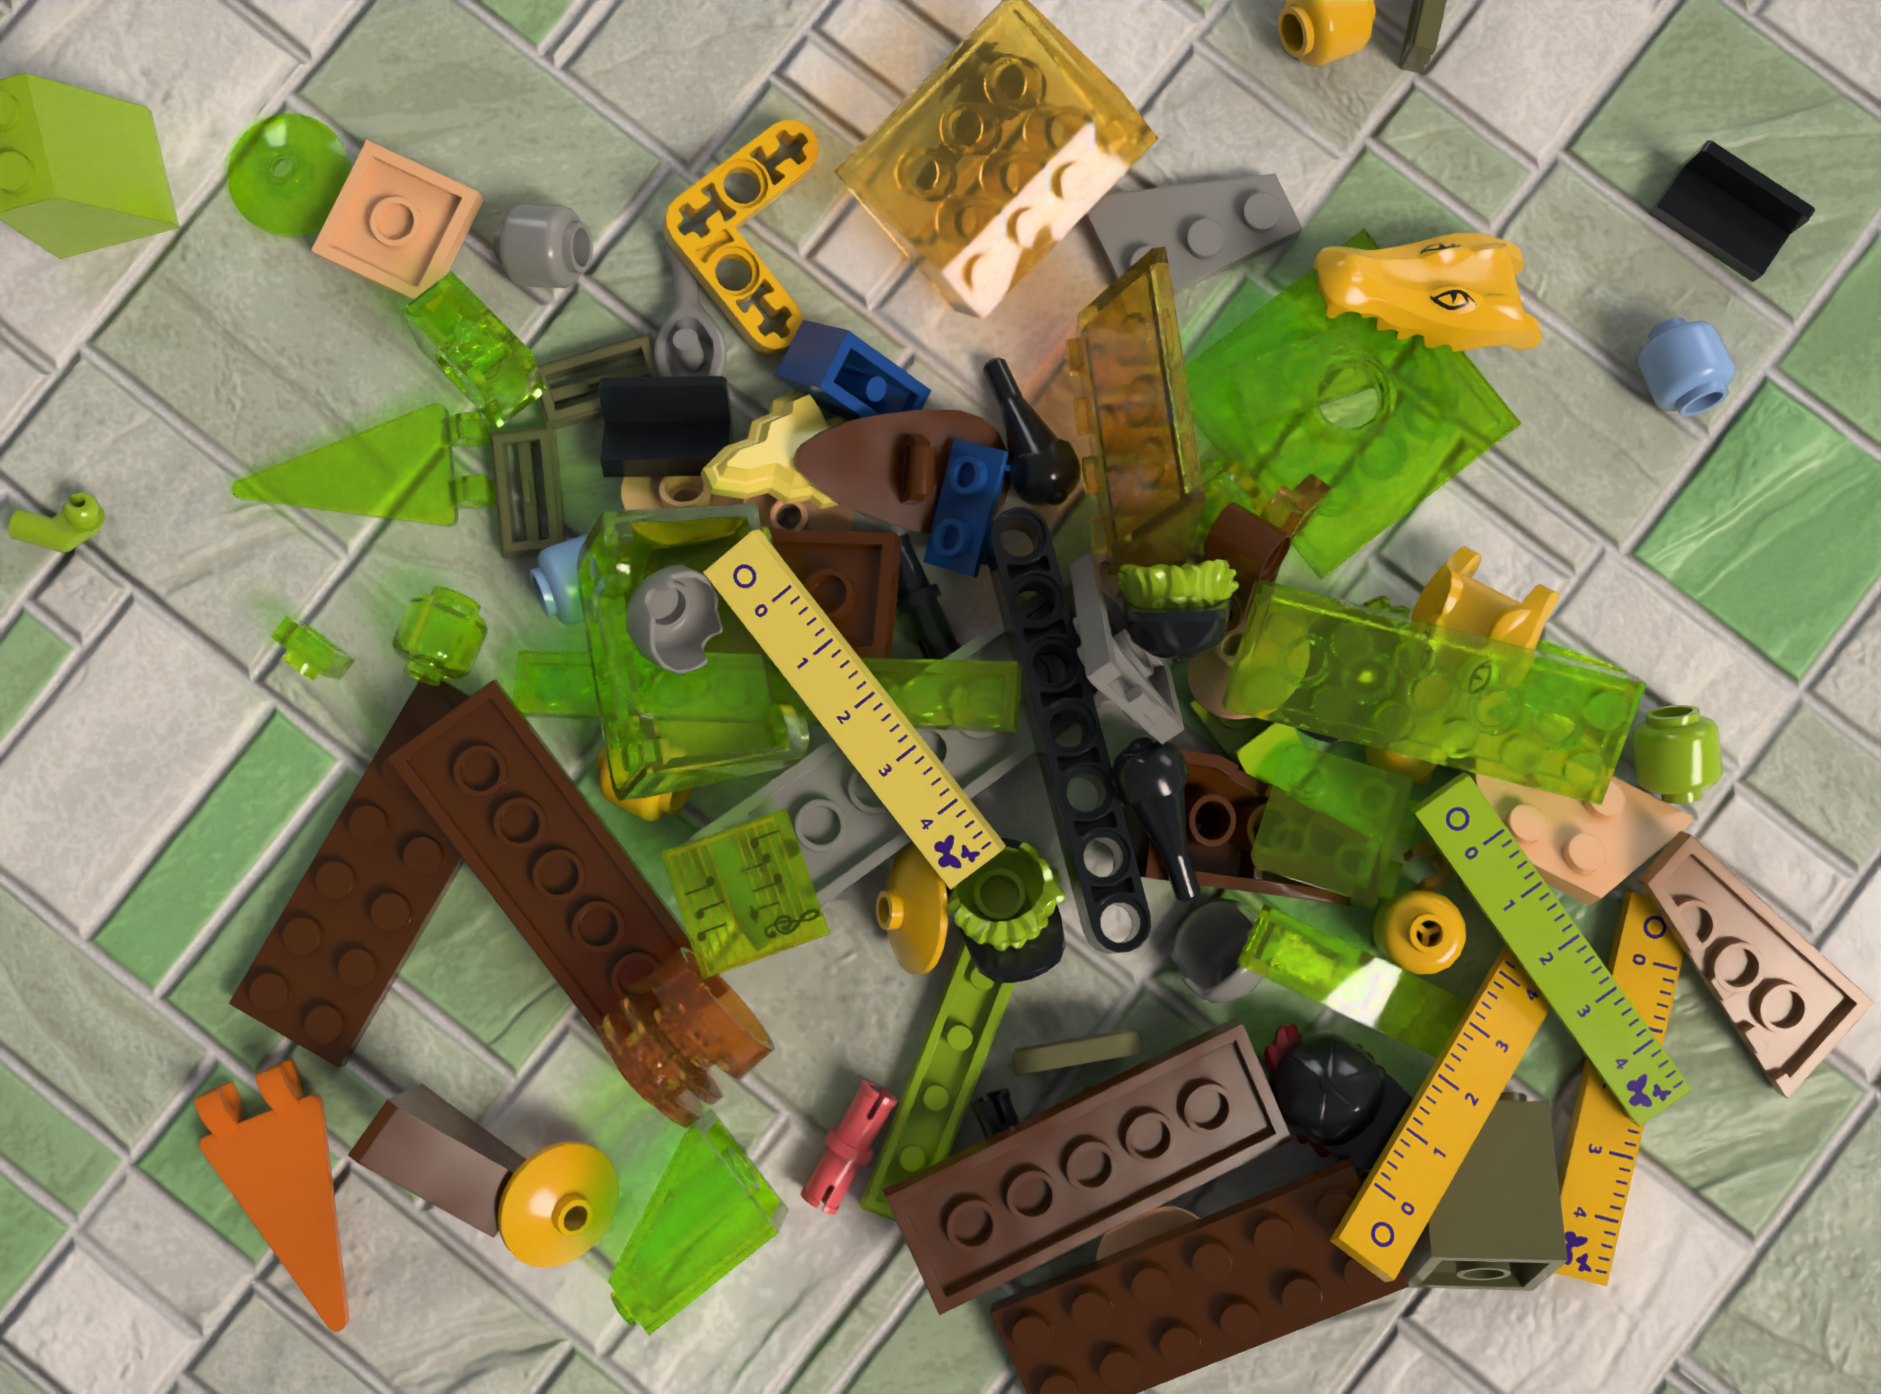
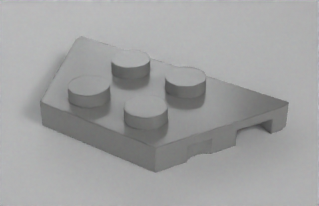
[1069,552,1185,744]

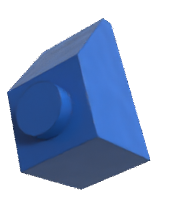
[775,320,932,420]

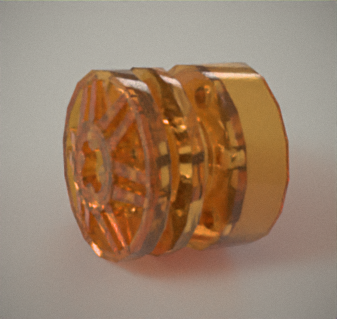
[596,947,775,1128]

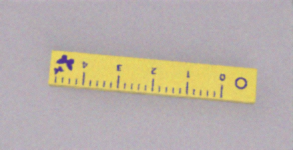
[703,529,1006,890]

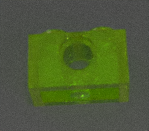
[401,271,547,429]

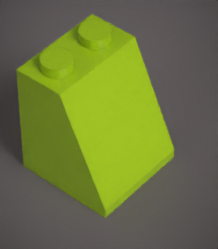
[0,73,180,259]

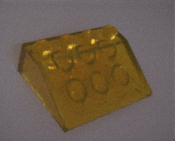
[834,0,1159,319]
[1065,246,1206,576]

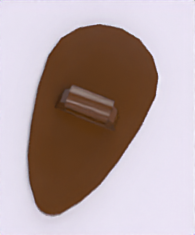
[794,409,1010,534]

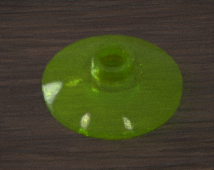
[227,114,352,237]

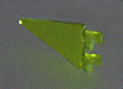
[231,403,496,527]

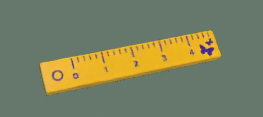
[1554,891,1684,1287]
[1329,945,1550,1282]

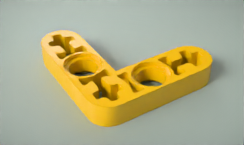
[663,120,819,356]

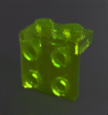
[1251,744,1420,913]

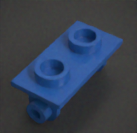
[923,438,1010,578]

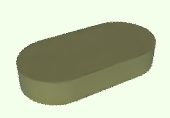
[1012,1028,1143,1076]

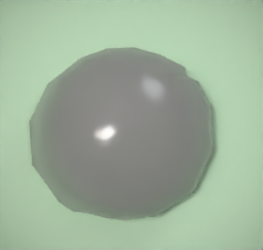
[625,565,723,675]
[1170,898,1272,1003]

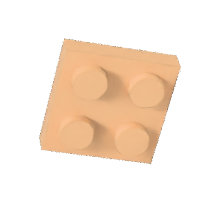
[311,139,484,310]

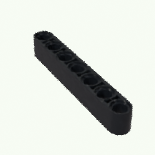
[985,507,1151,954]

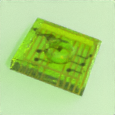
[660,808,830,980]

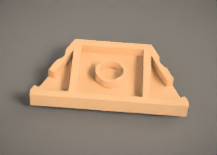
[1464,713,1693,905]

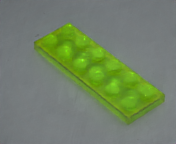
[1222,579,1647,805]

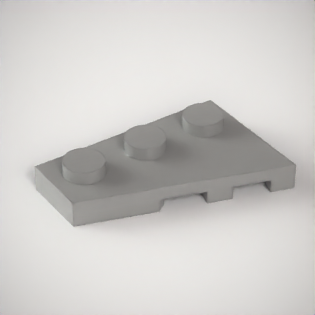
[1078,173,1303,315]

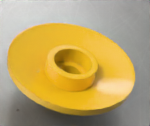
[876,844,948,975]
[498,1141,619,1268]

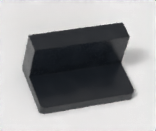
[1649,140,1815,282]
[598,376,734,477]

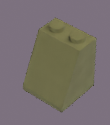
[1403,1092,1568,1291]

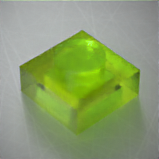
[270,616,355,680]

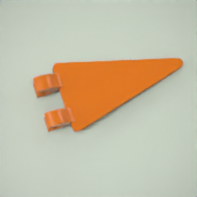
[194,1058,349,1332]

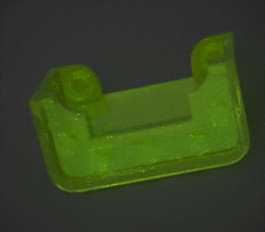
[577,503,809,801]

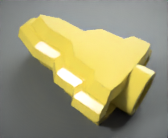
[701,390,845,509]

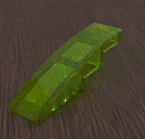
[1237,904,1470,1058]

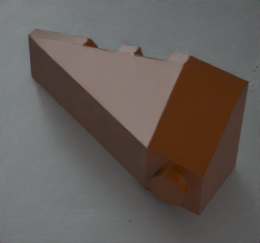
[1113,749,1382,909]

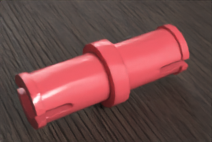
[800,1080,898,1215]

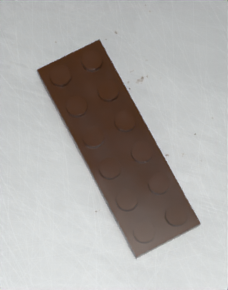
[229,671,471,1068]
[387,679,728,1068]
[882,1018,1293,1315]
[990,1158,1409,1394]

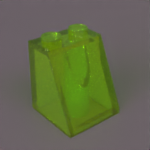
[608,1108,789,1336]

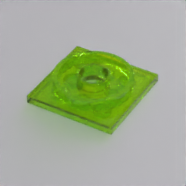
[1165,228,1522,580]

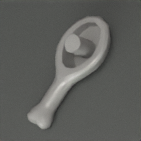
[654,242,727,377]

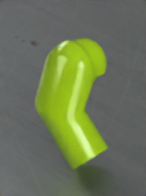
[8,492,105,552]

